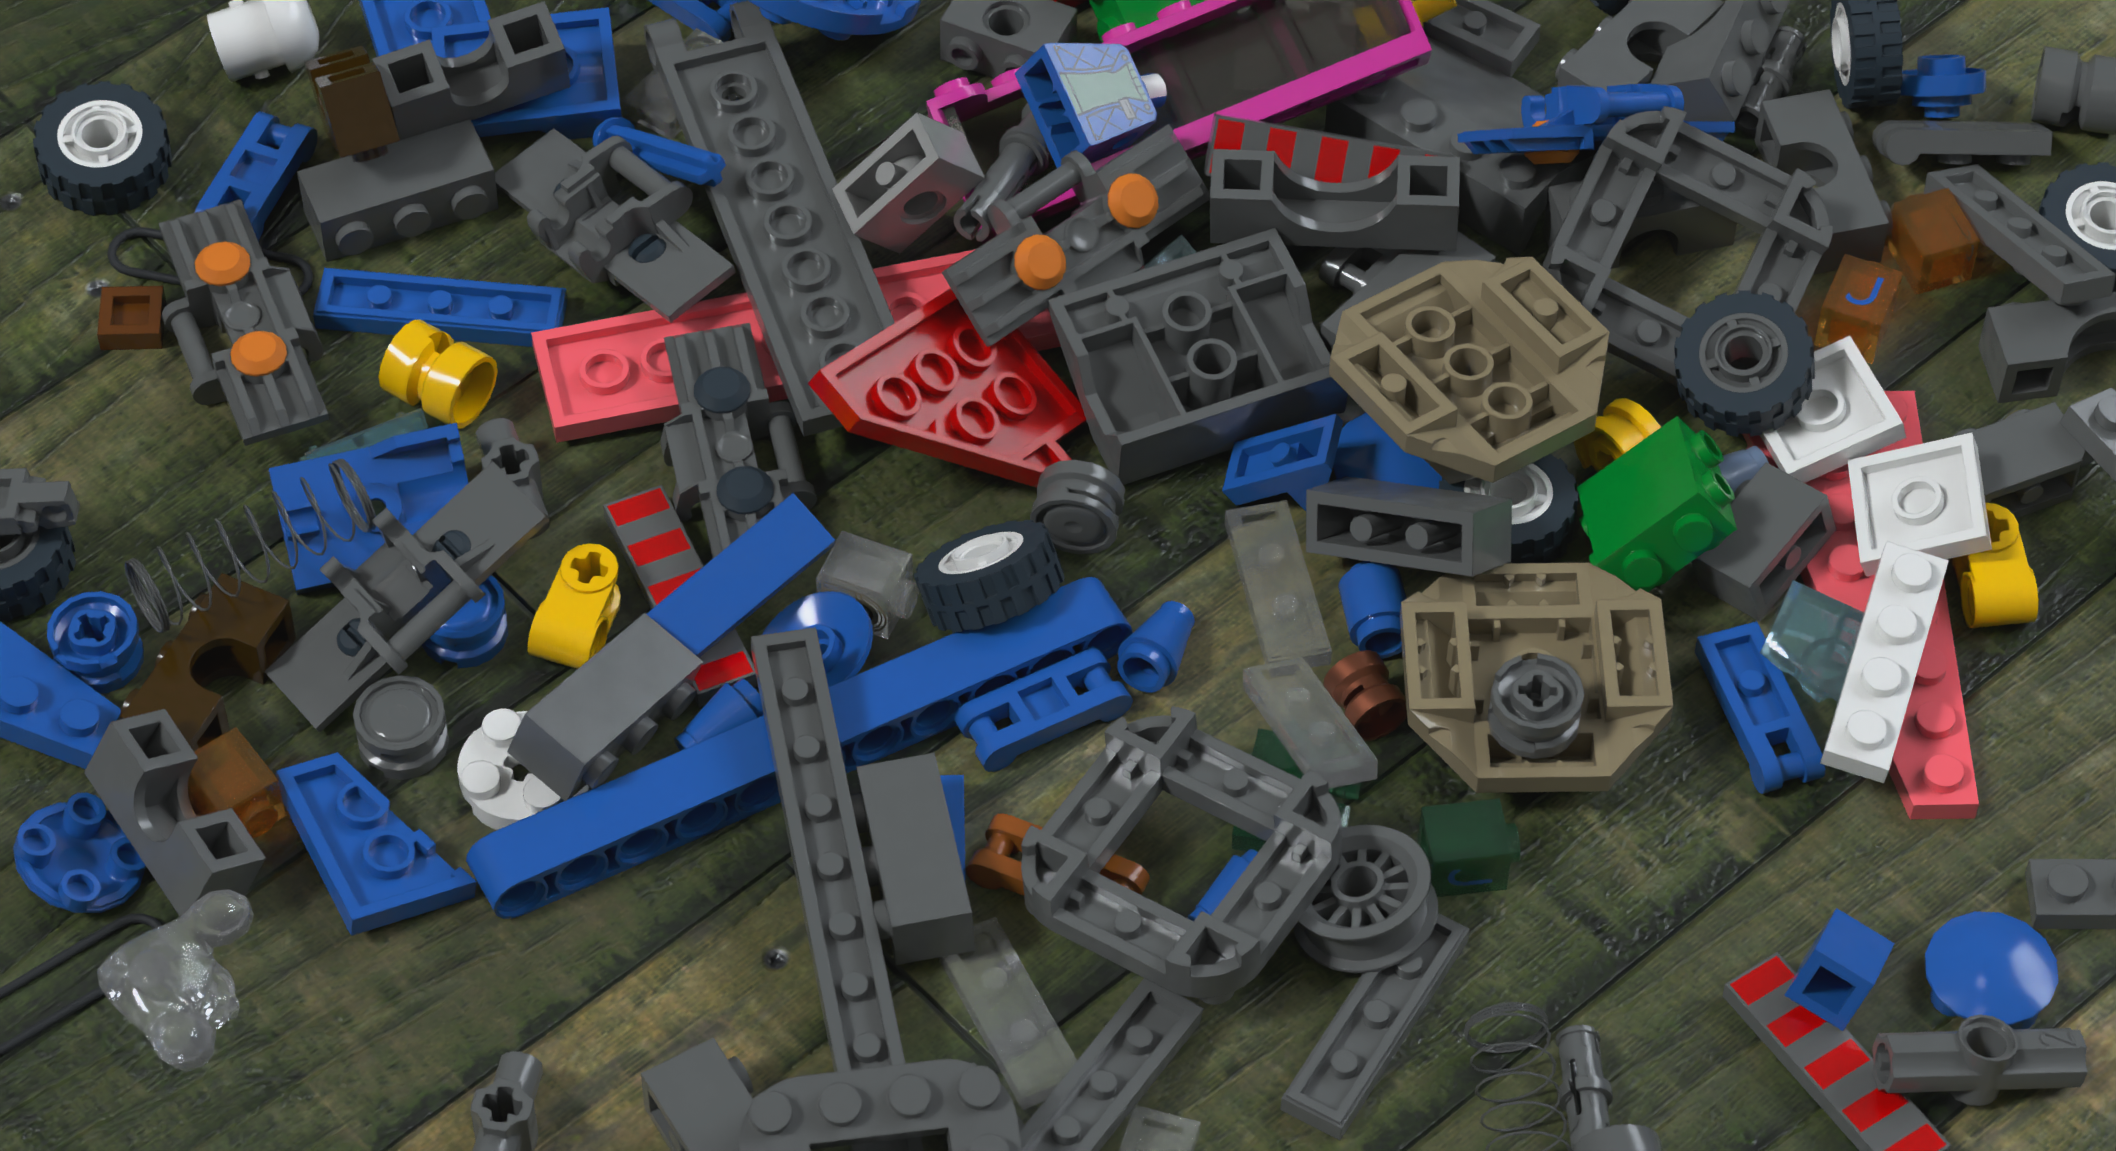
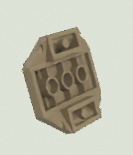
[1329,257,1610,484]

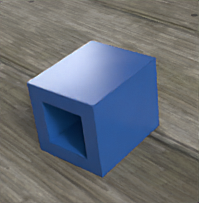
[1784,908,1895,1031]

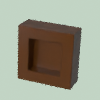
[97,286,166,350]

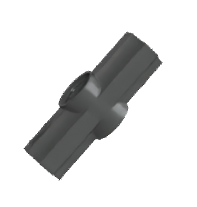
[1872,1015,2087,1106]

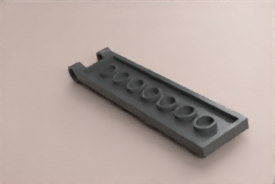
[644,0,895,437]

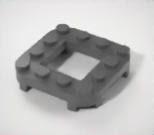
[1542,106,1833,387]
[1021,706,1342,1005]
[737,1059,1022,1151]

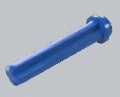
[593,117,726,187]

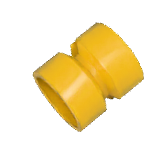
[379,320,498,429]

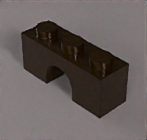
[305,45,400,162]
[120,573,296,781]

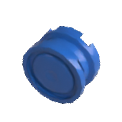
[416,575,508,668]
[47,591,144,694]

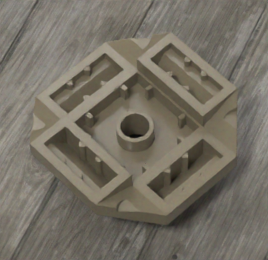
[1400,563,1673,793]

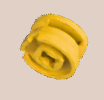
[1574,398,1661,473]

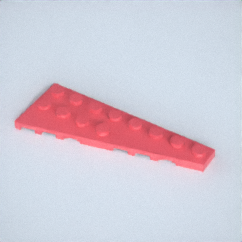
[1743,391,1979,820]

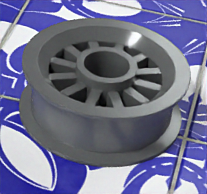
[1293,825,1438,973]

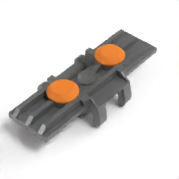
[942,124,1210,347]
[158,199,329,446]

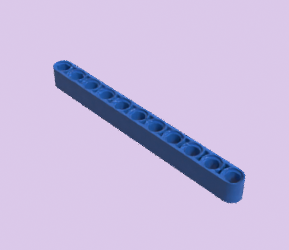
[466,577,1133,919]

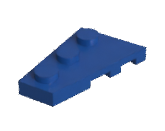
[0,621,121,769]
[275,752,476,936]

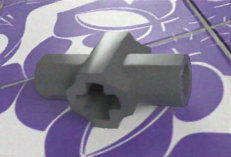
[476,418,550,539]
[470,1051,543,1151]

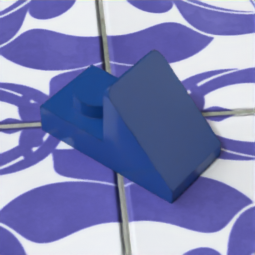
[1222,414,1343,511]

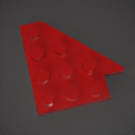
[808,288,1087,487]

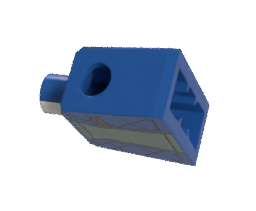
[1014,43,1167,168]

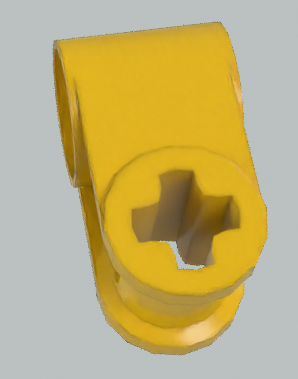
[1952,503,2039,628]
[528,543,621,669]

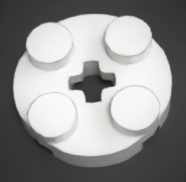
[457,708,589,830]

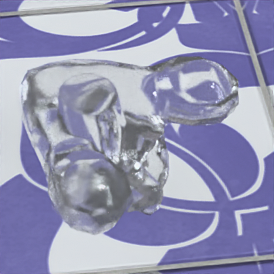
[97,889,254,1072]

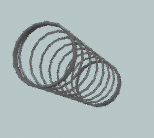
[124,459,376,633]
[1464,1002,1572,1151]

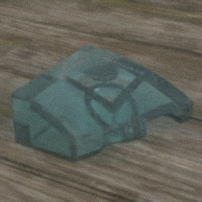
[1760,580,1864,703]

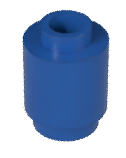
[1338,561,1407,658]

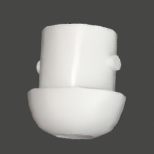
[207,0,319,82]

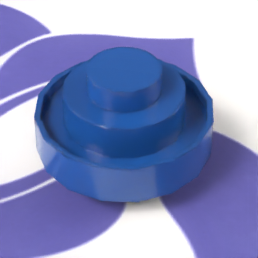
[1900,54,1986,118]

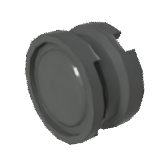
[1030,460,1125,554]
[1487,653,1584,759]
[353,675,449,780]

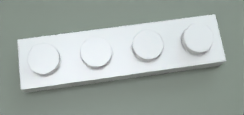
[1820,541,1949,783]

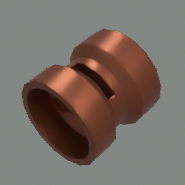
[1323,650,1407,742]

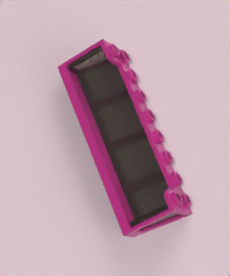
[926,0,1432,244]

